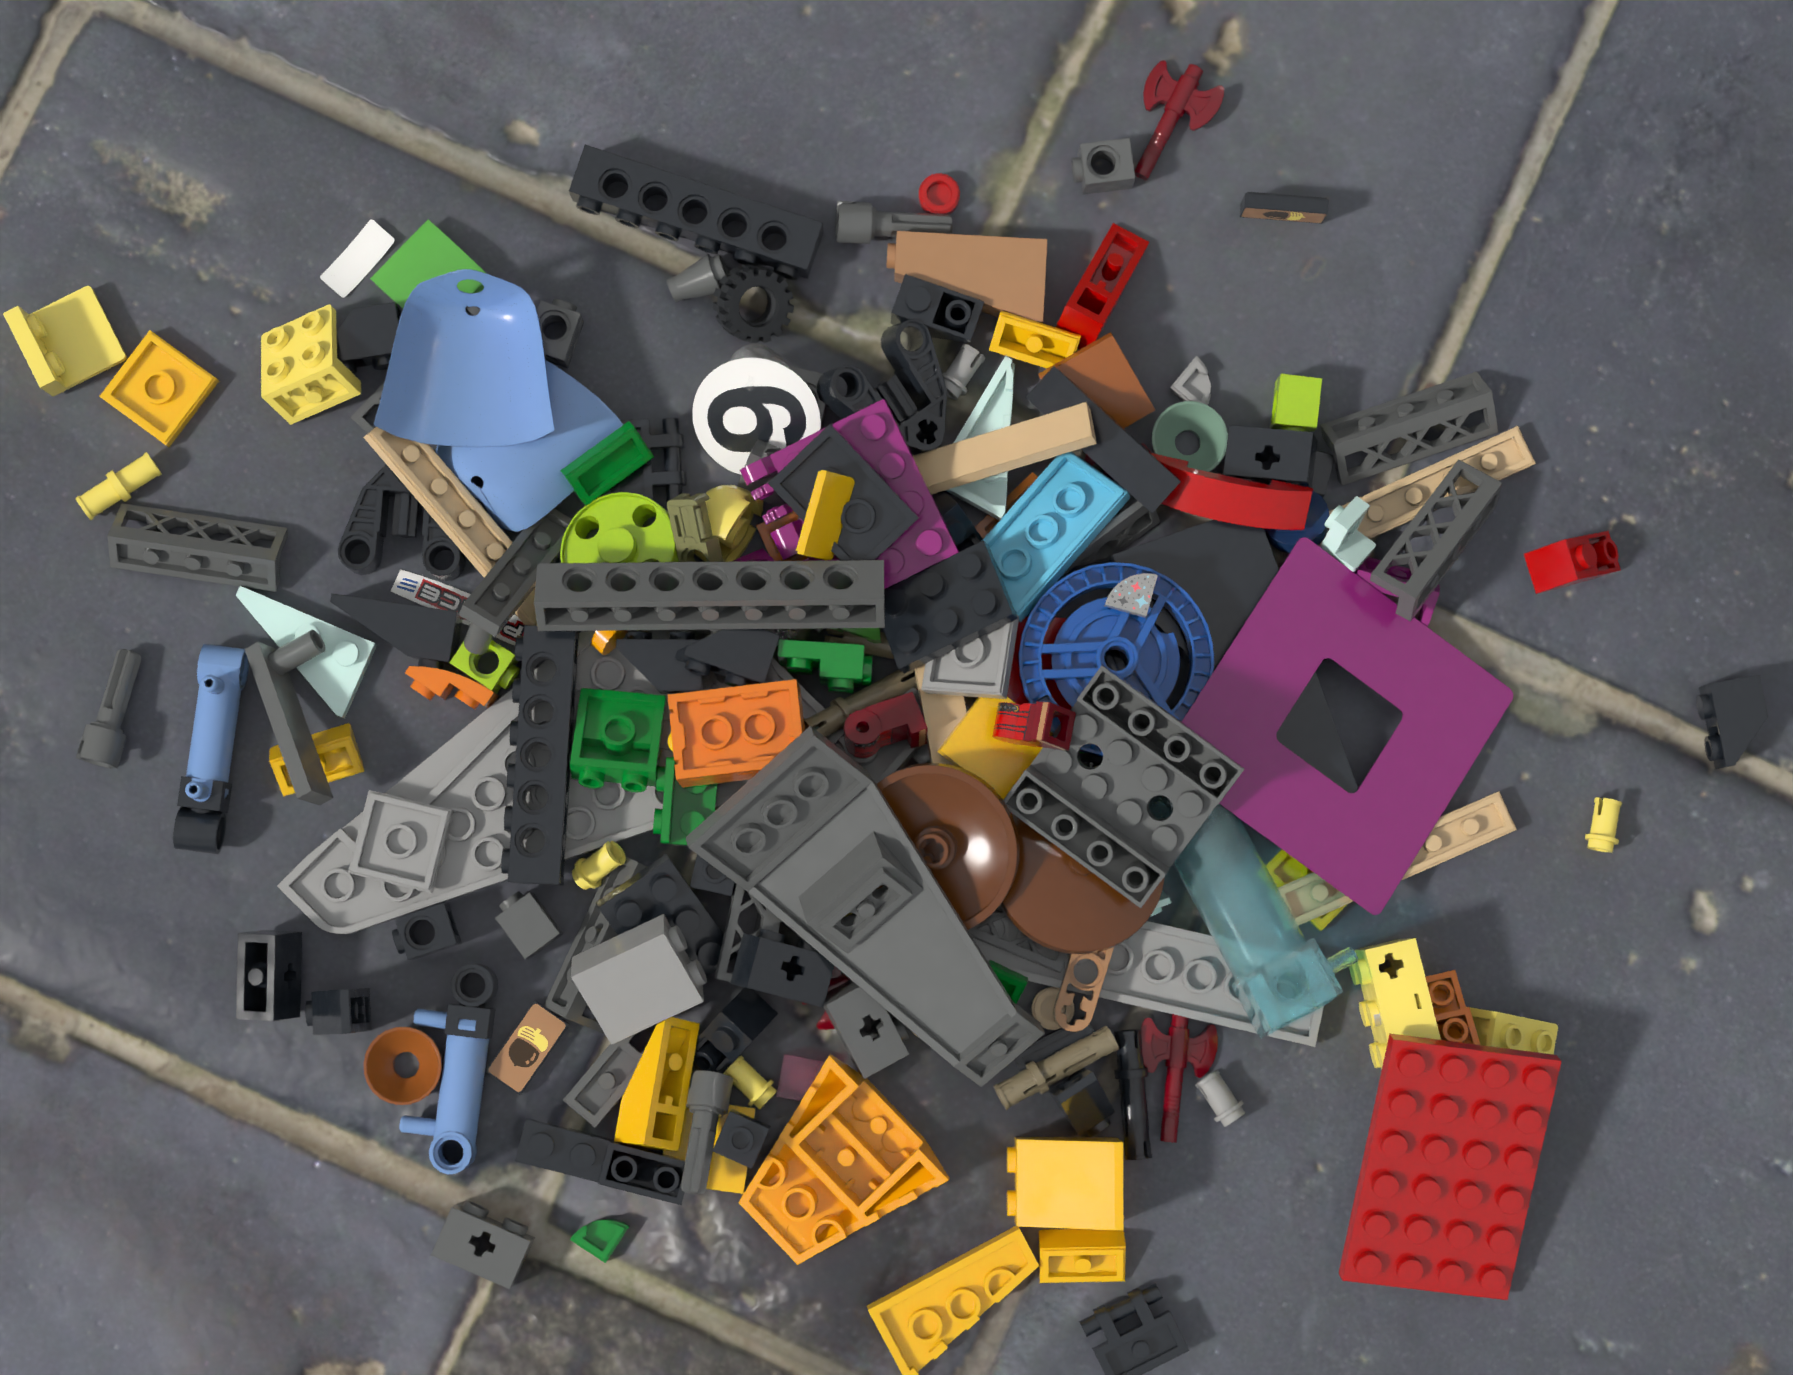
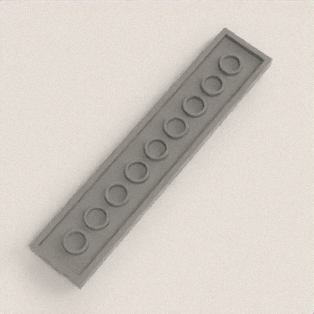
[973,911,1333,1047]

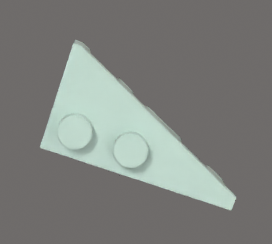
[945,356,1015,521]
[236,586,377,719]

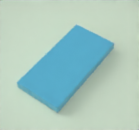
[982,452,1130,622]

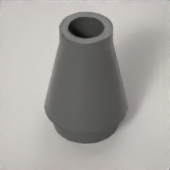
[667,254,730,303]

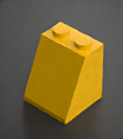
[1007,1137,1124,1230]

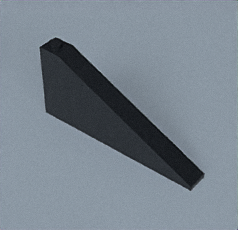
[1109,520,1358,793]

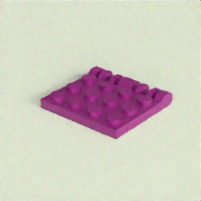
[740,399,959,589]

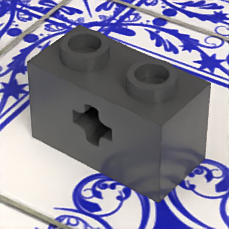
[824,980,909,1079]
[431,1201,535,1289]

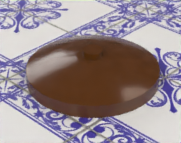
[877,763,1020,930]
[1001,814,1165,954]

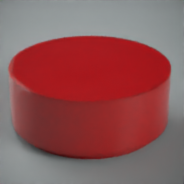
[919,173,960,215]

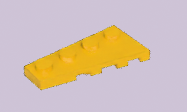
[867,1226,1039,1375]

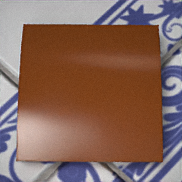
[1038,332,1155,452]

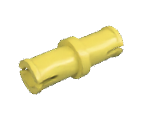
[76,452,162,520]

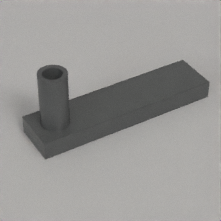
[459,509,572,654]
[245,630,333,806]

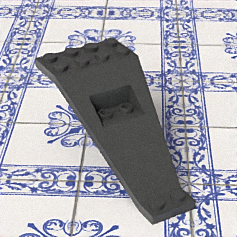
[685,725,1045,1087]

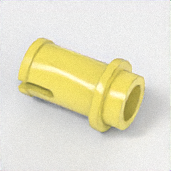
[1585,797,1622,853]
[572,841,626,890]
[723,1055,777,1110]

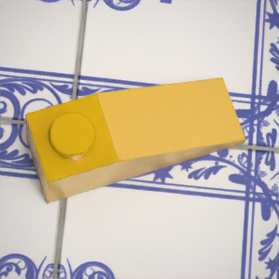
[614,1017,700,1151]

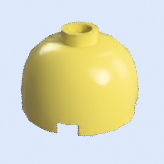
[694,485,763,562]

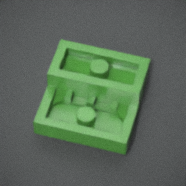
[370,219,487,309]

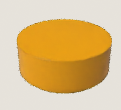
[591,630,628,655]

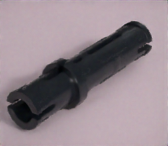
[1114,1029,1152,1160]

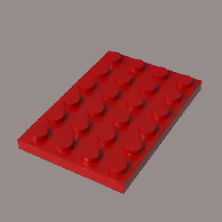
[1339,1033,1562,1300]

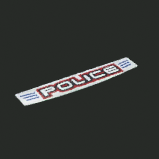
[391,569,524,646]

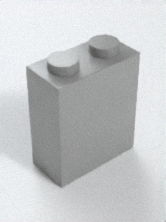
[571,914,707,1045]

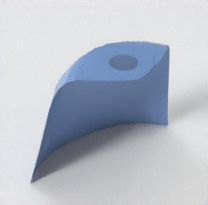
[374,269,555,447]
[435,360,623,532]

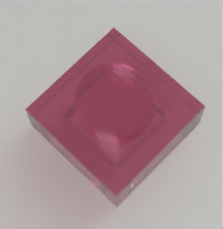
[776,1054,825,1101]

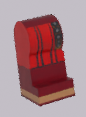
[844,691,928,758]
[992,701,1076,751]

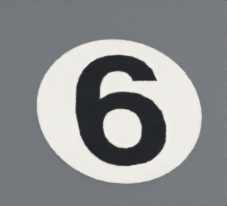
[693,357,821,474]

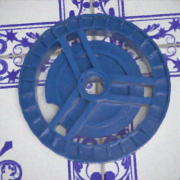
[1018,562,1214,757]

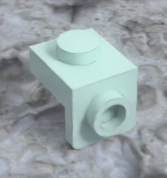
[1320,496,1376,572]

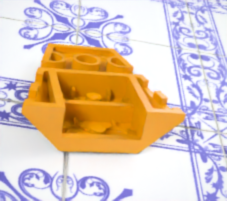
[738,1054,950,1265]

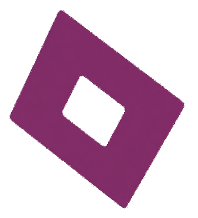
[1182,537,1513,915]

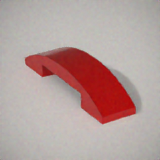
[1150,453,1313,530]

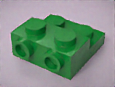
[778,639,872,694]
[570,688,666,793]

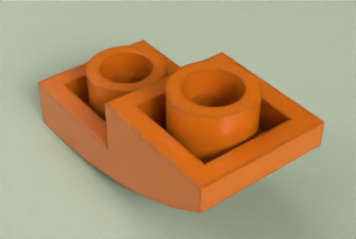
[405,666,499,710]
[1425,970,1480,1045]

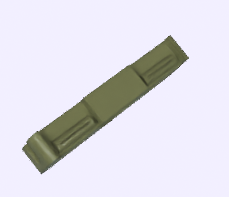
[667,493,723,562]

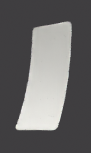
[320,220,395,298]

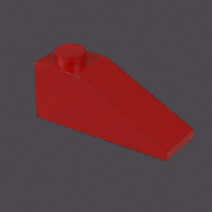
[1056,223,1150,350]

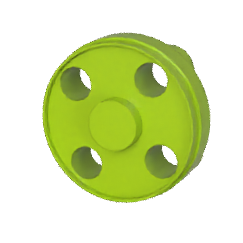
[560,492,679,563]

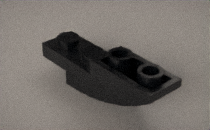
[515,1118,685,1205]

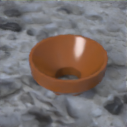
[363,1027,442,1105]

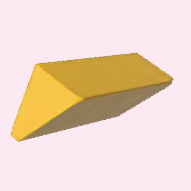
[989,311,1081,368]
[796,470,855,560]
[269,723,364,797]
[1039,1229,1126,1283]

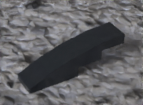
[1026,366,1181,513]

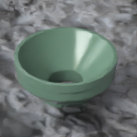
[1151,401,1228,472]

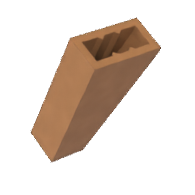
[886,231,1047,323]

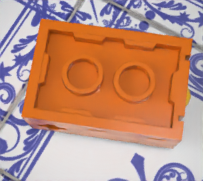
[668,679,805,788]

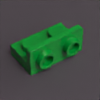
[653,757,718,845]

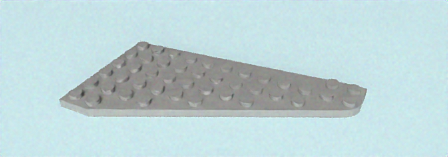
[277,630,844,934]

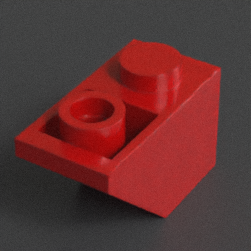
[1524,531,1621,594]

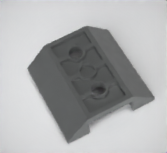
[1003,664,1245,908]

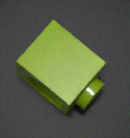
[1270,374,1322,432]
[449,640,520,694]

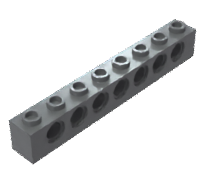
[534,560,885,631]

